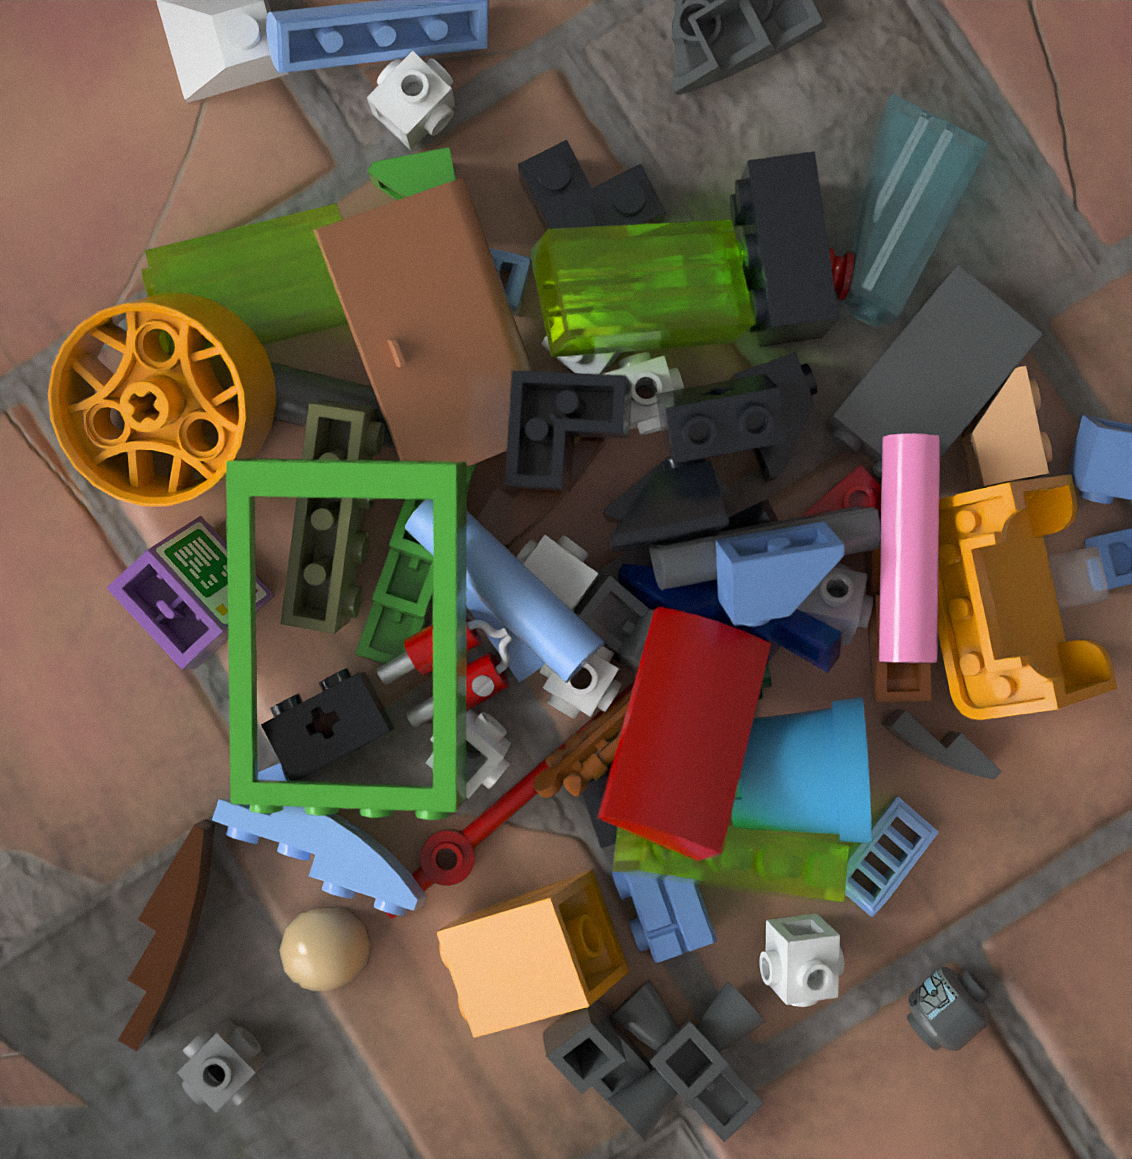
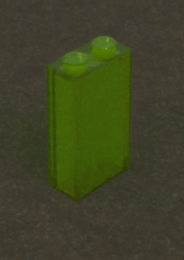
[142,203,348,358]
[530,220,755,358]

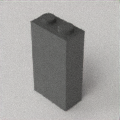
[825,264,1043,480]

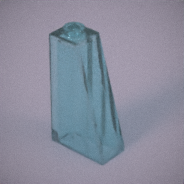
[842,93,989,327]

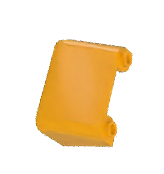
[937,474,1118,720]

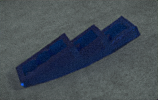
[618,563,842,673]

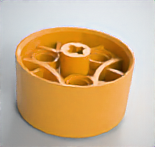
[48,293,277,506]

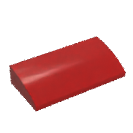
[598,607,771,861]

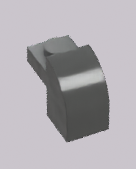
[573,574,654,674]
[543,999,652,1106]

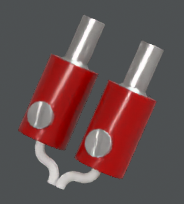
[377,613,513,728]

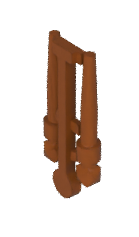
[533,689,633,798]

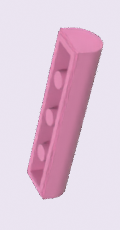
[879,434,940,663]

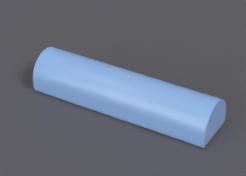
[266,0,489,73]
[405,499,605,684]

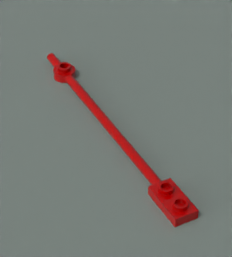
[385,464,882,919]

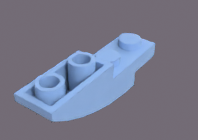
[212,799,427,916]

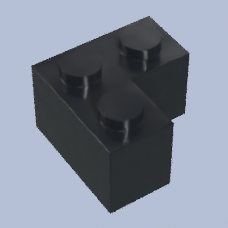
[518,140,666,276]
[505,370,633,492]

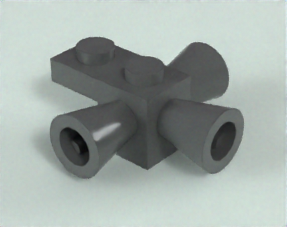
[607,979,766,1143]

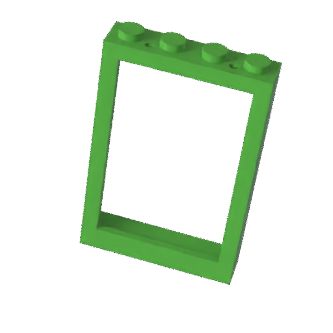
[226,458,467,820]

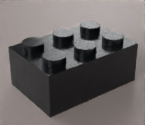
[730,151,839,347]

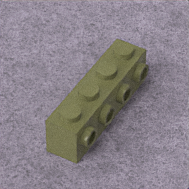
[280,399,385,634]

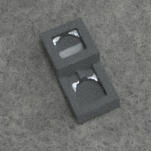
[881,709,1002,780]

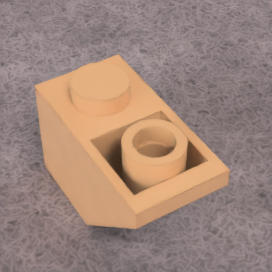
[961,366,1052,491]

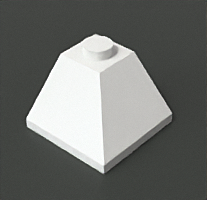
[156,0,289,103]

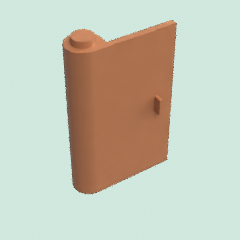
[313,177,533,467]

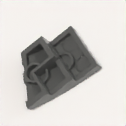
[672,0,827,95]

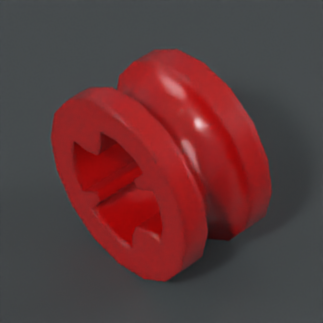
[829,248,855,300]

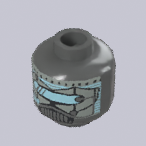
[906,967,990,1051]

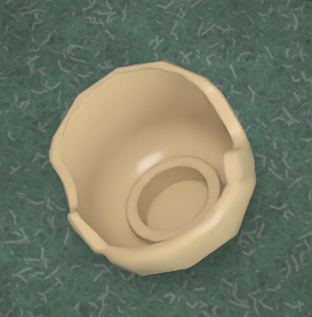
[279,907,371,991]

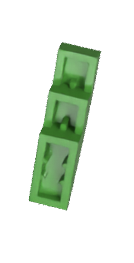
[355,463,477,665]

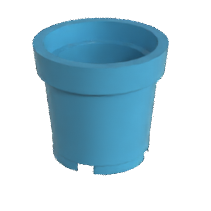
[732,697,872,843]

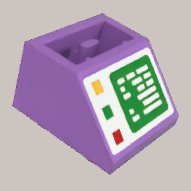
[107,516,275,670]

